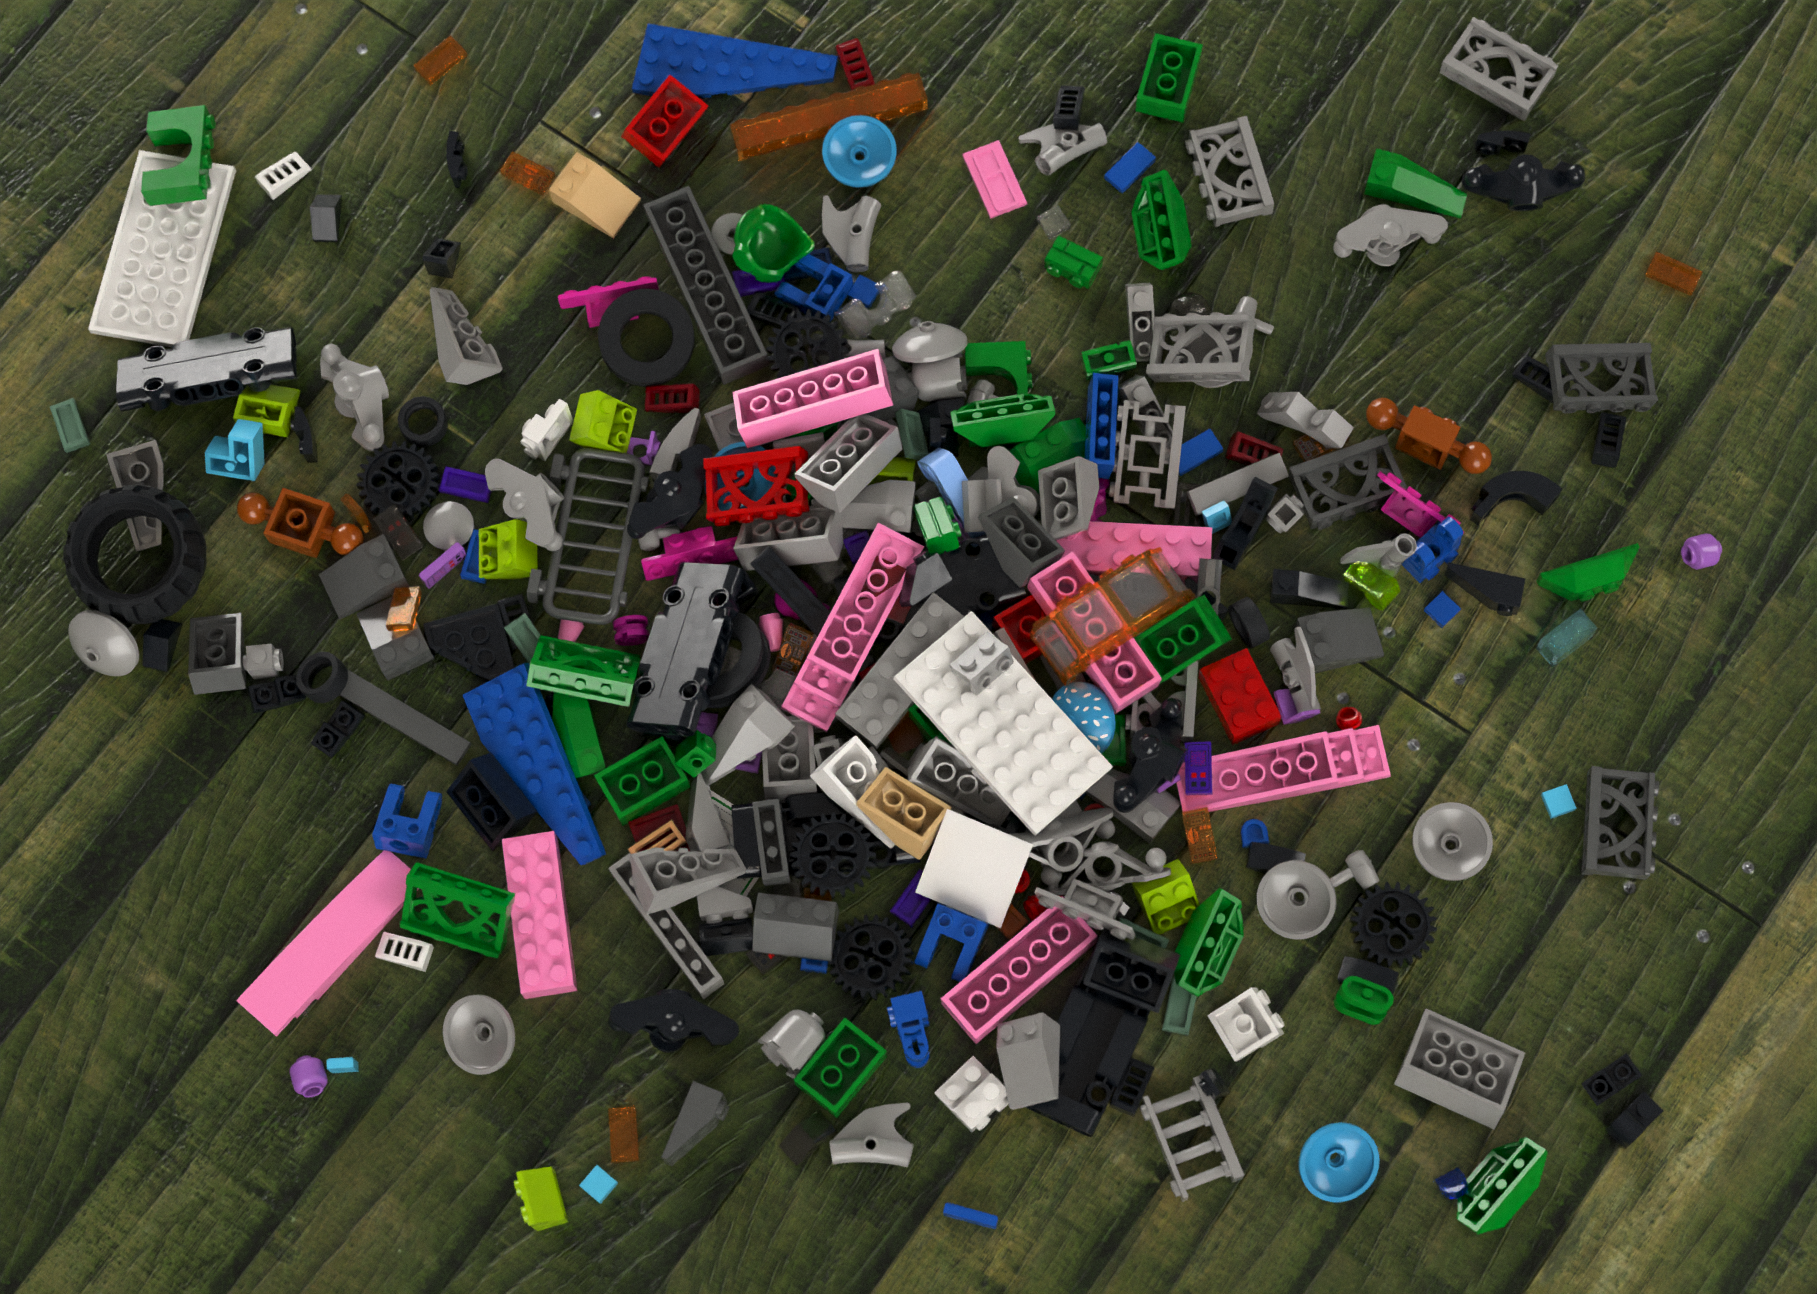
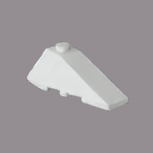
[810,735,895,848]

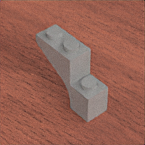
[1257,392,1354,448]
[697,886,754,924]

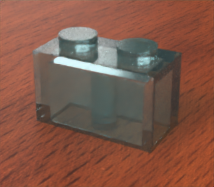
[1536,608,1597,667]

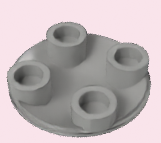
[423,502,475,551]

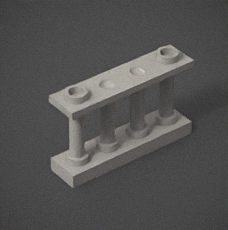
[1139,1075,1244,1202]

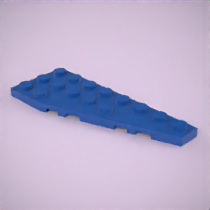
[632,24,838,98]
[463,663,606,865]

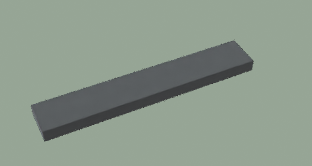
[339,669,471,766]

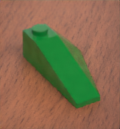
[1364,149,1467,218]
[552,692,607,779]

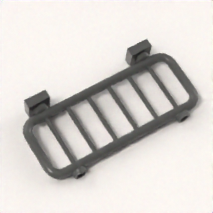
[527,448,649,625]

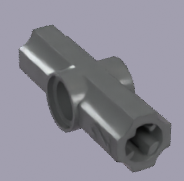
[1195,558,1222,615]

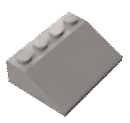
[1394,1009,1525,1129]

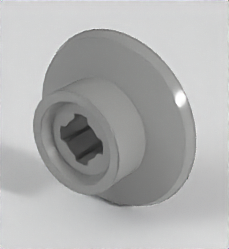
[711,213,743,255]

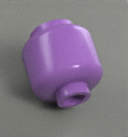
[1681,533,1722,570]
[289,1055,328,1097]

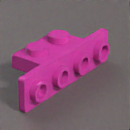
[558,277,659,328]
[1377,471,1464,538]
[641,526,739,581]

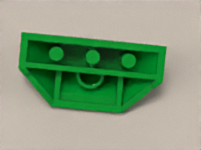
[1132,170,1192,270]
[950,394,1056,447]
[1010,418,1086,494]
[1536,543,1640,602]
[1174,888,1244,996]
[1457,1137,1548,1235]

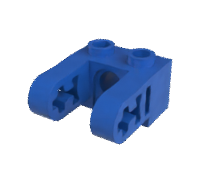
[775,254,853,322]
[1401,517,1463,583]
[372,784,442,859]
[915,903,989,982]
[887,991,930,1068]

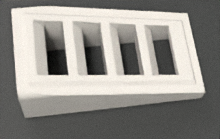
[255,151,311,200]
[375,932,434,972]

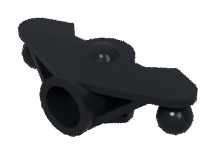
[1462,154,1585,211]
[627,444,713,539]
[1113,698,1187,813]
[608,989,739,1053]

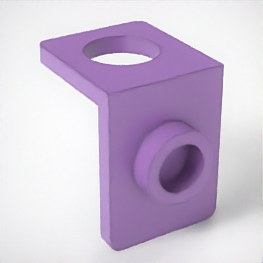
[627,431,661,466]
[1274,689,1320,725]

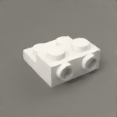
[520,399,574,461]
[1207,987,1285,1062]
[935,1056,1009,1133]

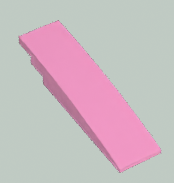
[781,523,924,732]
[1176,725,1391,815]
[236,850,419,1037]

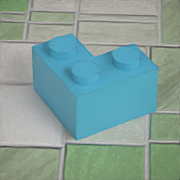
[205,419,264,481]

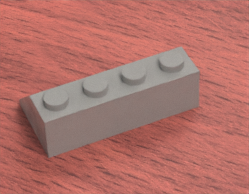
[795,414,902,513]
[733,505,844,571]

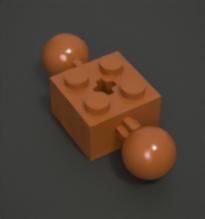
[1366,398,1492,474]
[237,488,364,559]

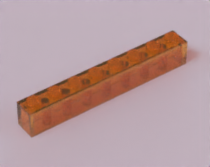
[730,73,928,161]

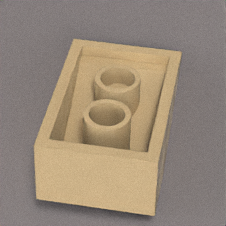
[549,152,641,238]
[856,767,952,860]

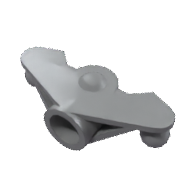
[1333,205,1448,266]
[320,344,389,451]
[987,446,1040,518]
[485,458,564,551]
[1009,808,1115,872]
[1041,841,1171,895]

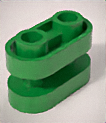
[1334,976,1394,1025]

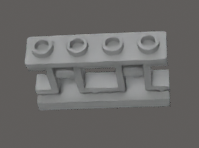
[1109,400,1186,509]

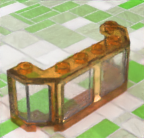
[1030,547,1196,687]

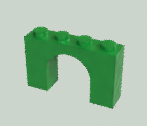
[141,105,215,206]
[965,341,1032,447]

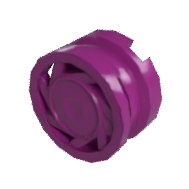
[612,615,650,646]

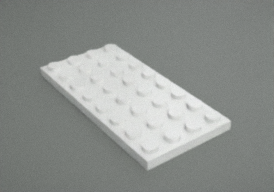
[88,150,236,347]
[893,611,1113,836]

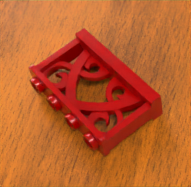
[703,446,810,526]

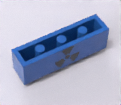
[1085,373,1118,479]

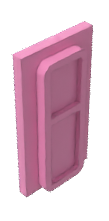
[962,140,1027,219]

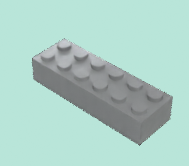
[835,592,964,750]

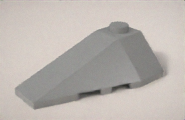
[430,287,503,385]
[701,684,795,785]

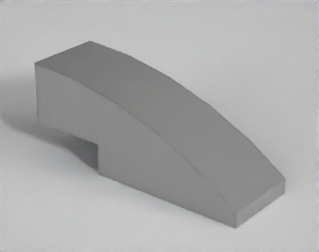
[650,408,701,481]

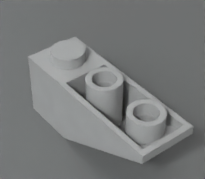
[1125,283,1155,362]
[1118,375,1173,455]
[685,773,730,852]

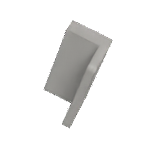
[962,479,1002,532]

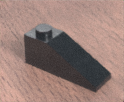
[1445,563,1526,616]
[1270,569,1349,609]

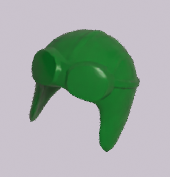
[733,203,815,283]

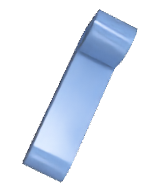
[917,448,986,548]

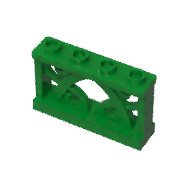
[526,635,641,707]
[400,862,516,958]

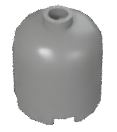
[907,351,967,402]
[758,1010,826,1078]

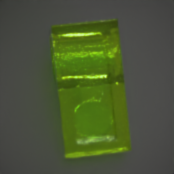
[1342,561,1401,611]

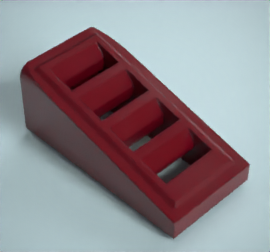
[836,38,876,95]
[645,384,700,413]
[1225,431,1284,465]

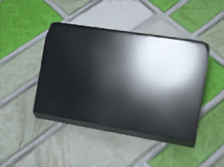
[699,917,753,956]

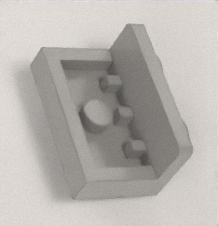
[950,632,1014,695]

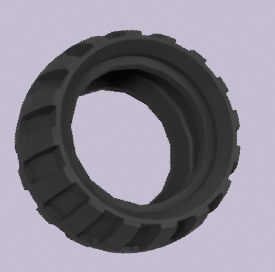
[63,485,207,624]

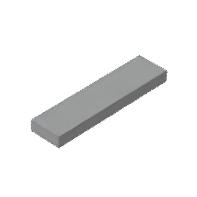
[1186,453,1289,515]

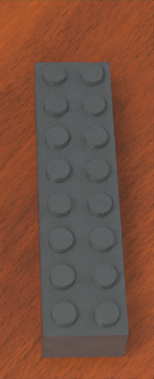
[643,186,769,385]

